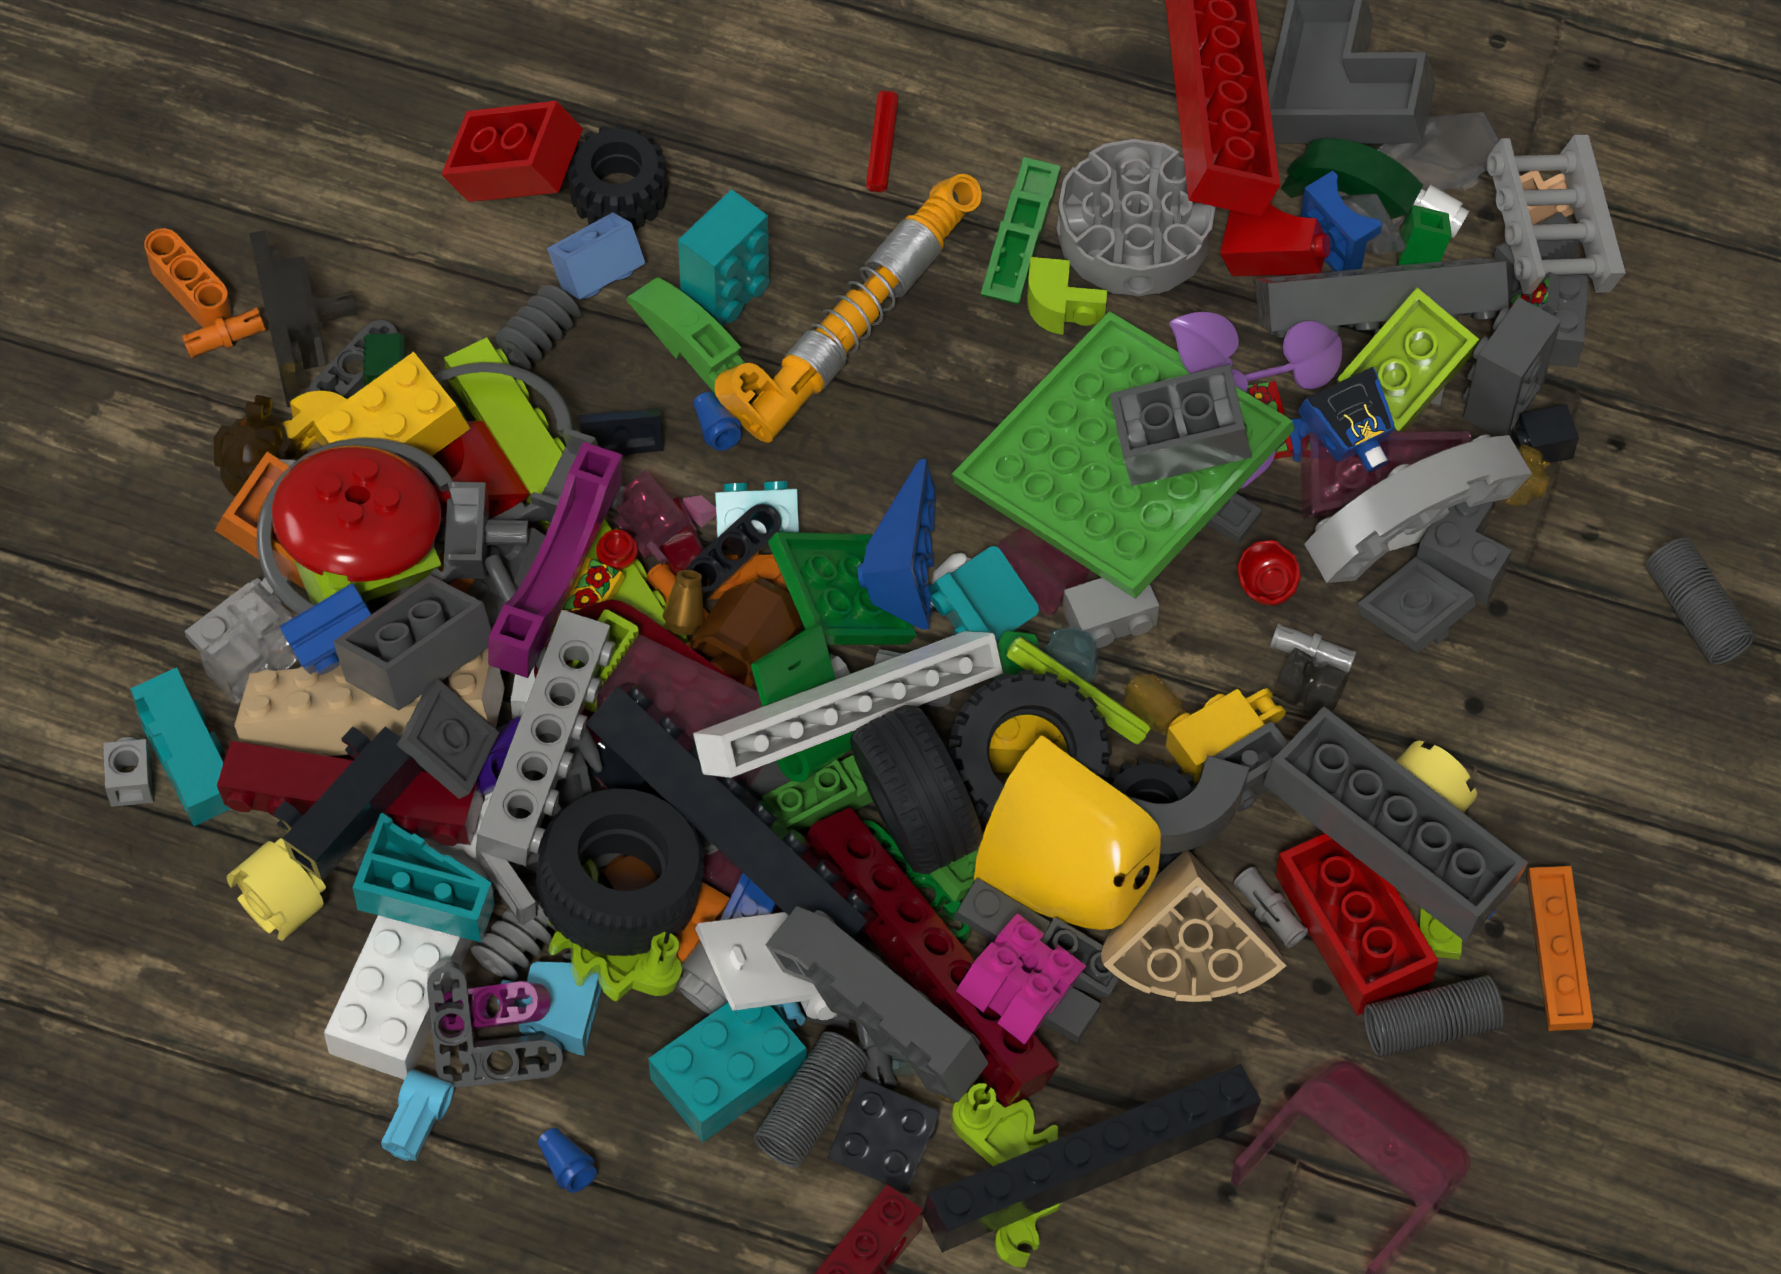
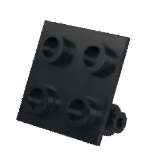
[827,1077,941,1193]

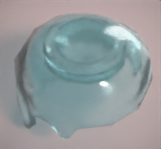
[1040,627,1099,684]

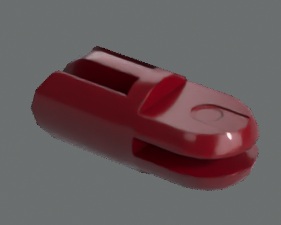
[644,497,704,577]

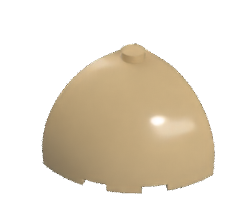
[1101,850,1287,1002]

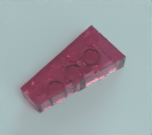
[1300,431,1470,520]

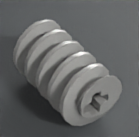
[471,886,557,981]

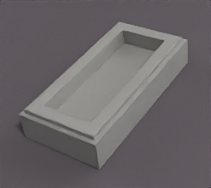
[476,841,536,925]

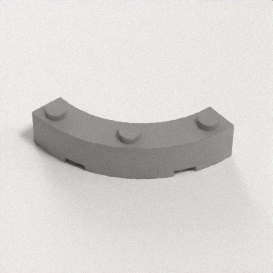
[1304,435,1532,583]

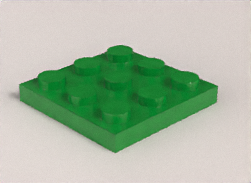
[768,532,917,645]

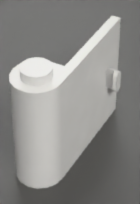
[695,912,837,1020]

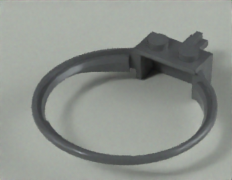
[433,362,625,543]
[257,437,529,615]

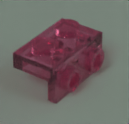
[998,527,1090,616]

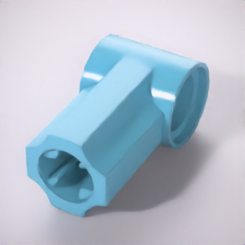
[381,1069,454,1161]

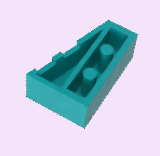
[130,667,231,827]
[352,812,495,943]

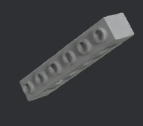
[477,610,615,866]

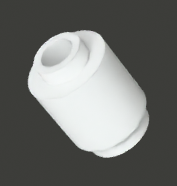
[1413,184,1469,239]

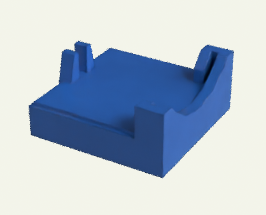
[1300,171,1383,271]

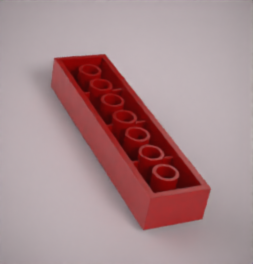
[1165,0,1280,217]

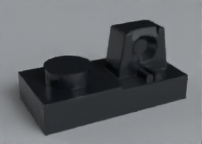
[579,409,664,455]

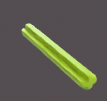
[1006,637,1150,744]

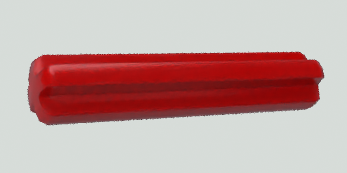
[866,90,898,193]

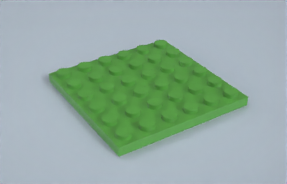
[952,311,1295,599]

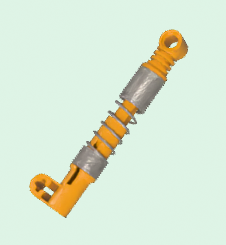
[714,173,982,443]

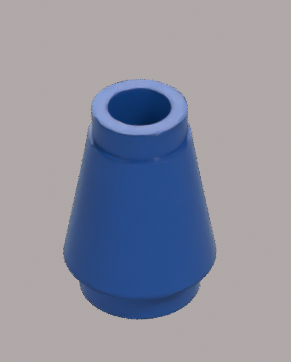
[693,392,741,451]
[537,1128,597,1193]

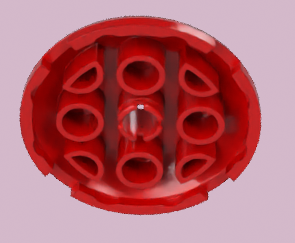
[272,445,441,582]

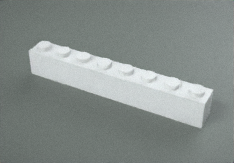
[693,631,1003,778]

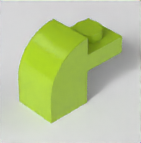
[1027,257,1107,335]

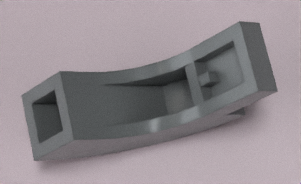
[1127,756,1249,854]

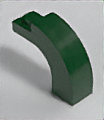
[1281,138,1423,222]

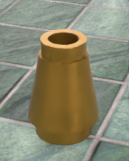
[662,570,704,635]

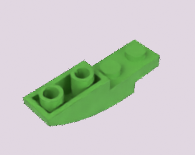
[626,277,757,395]
[762,755,873,831]

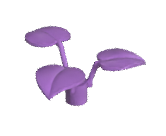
[1169,312,1342,488]

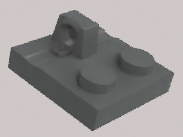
[1358,557,1476,653]
[397,679,499,799]

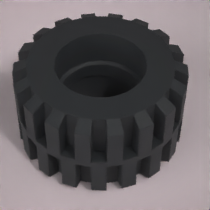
[568,125,667,229]
[1107,758,1196,875]

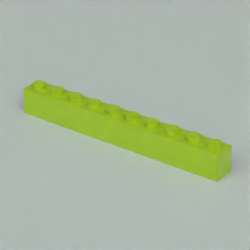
[444,337,688,664]

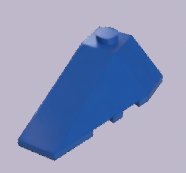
[858,459,936,630]

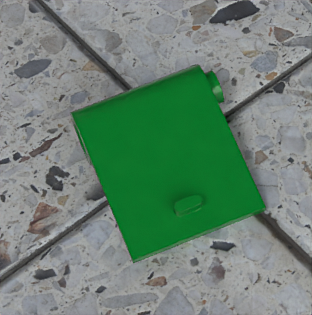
[751,624,855,783]

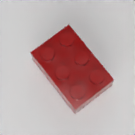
[441,101,583,202]

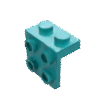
[928,546,1039,642]

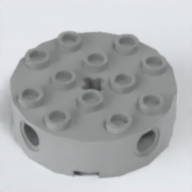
[1056,139,1216,296]

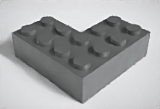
[1268,0,1436,143]

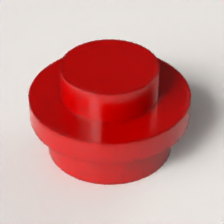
[596,530,638,570]

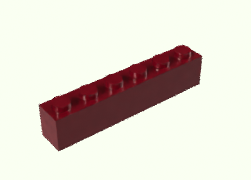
[217,741,483,846]

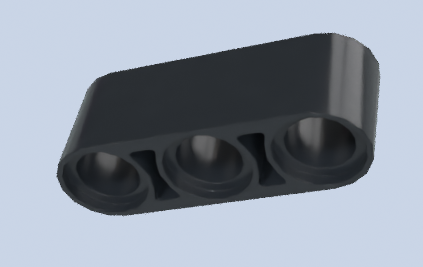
[685,504,781,602]

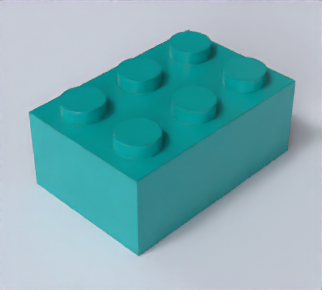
[678,189,770,327]
[648,1002,806,1143]

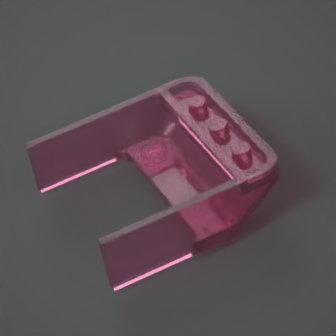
[1231,1061,1470,1274]

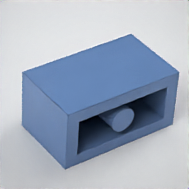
[547,212,646,300]

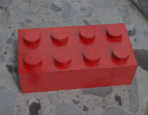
[1275,833,1439,1016]

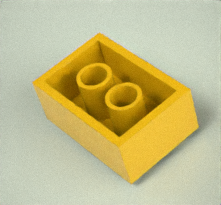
[314,352,470,467]

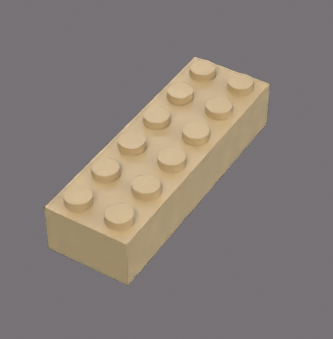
[235,648,505,756]

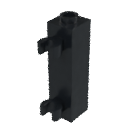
[273,726,424,881]

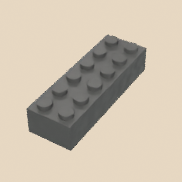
[1255,257,1509,338]
[1263,707,1528,942]

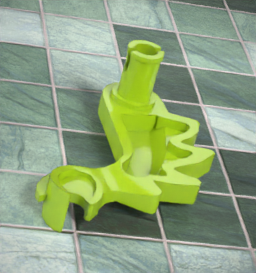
[548,859,682,1001]
[950,1083,1061,1268]

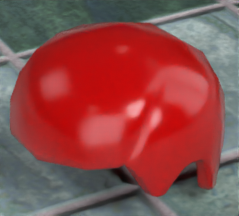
[1237,540,1302,606]

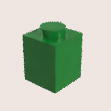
[1396,205,1452,265]

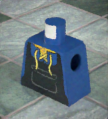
[1298,367,1395,473]

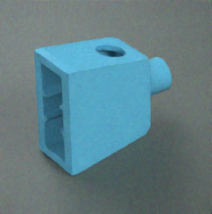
[497,961,602,1056]

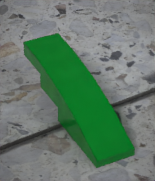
[981,157,1061,305]

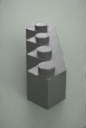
[765,906,989,1102]

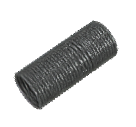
[1646,537,1754,665]
[1364,975,1504,1058]
[754,1031,869,1168]

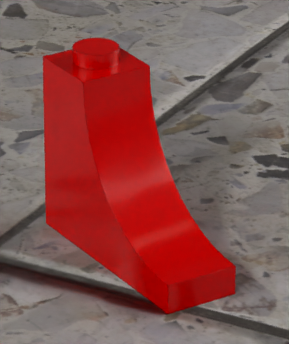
[1220,203,1330,276]
[432,421,529,524]

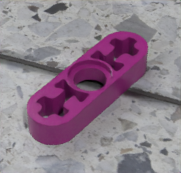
[437,981,551,1031]

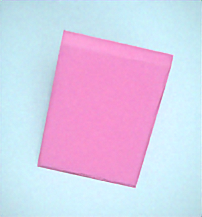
[683,495,716,527]

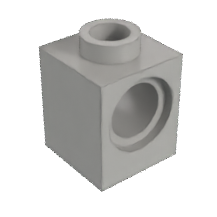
[103,737,153,807]

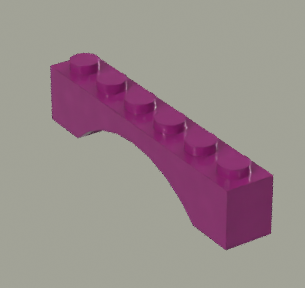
[488,442,622,678]

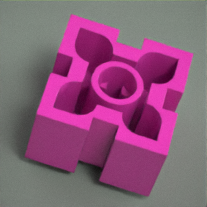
[956,913,1086,1044]

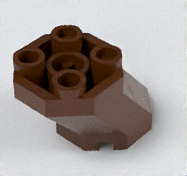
[686,577,802,722]

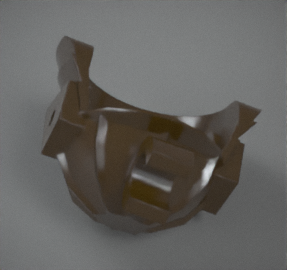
[214,395,304,497]

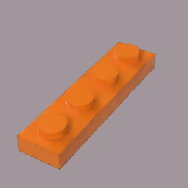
[1527,866,1593,1031]

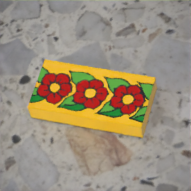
[550,557,625,633]

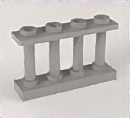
[1487,135,1626,294]

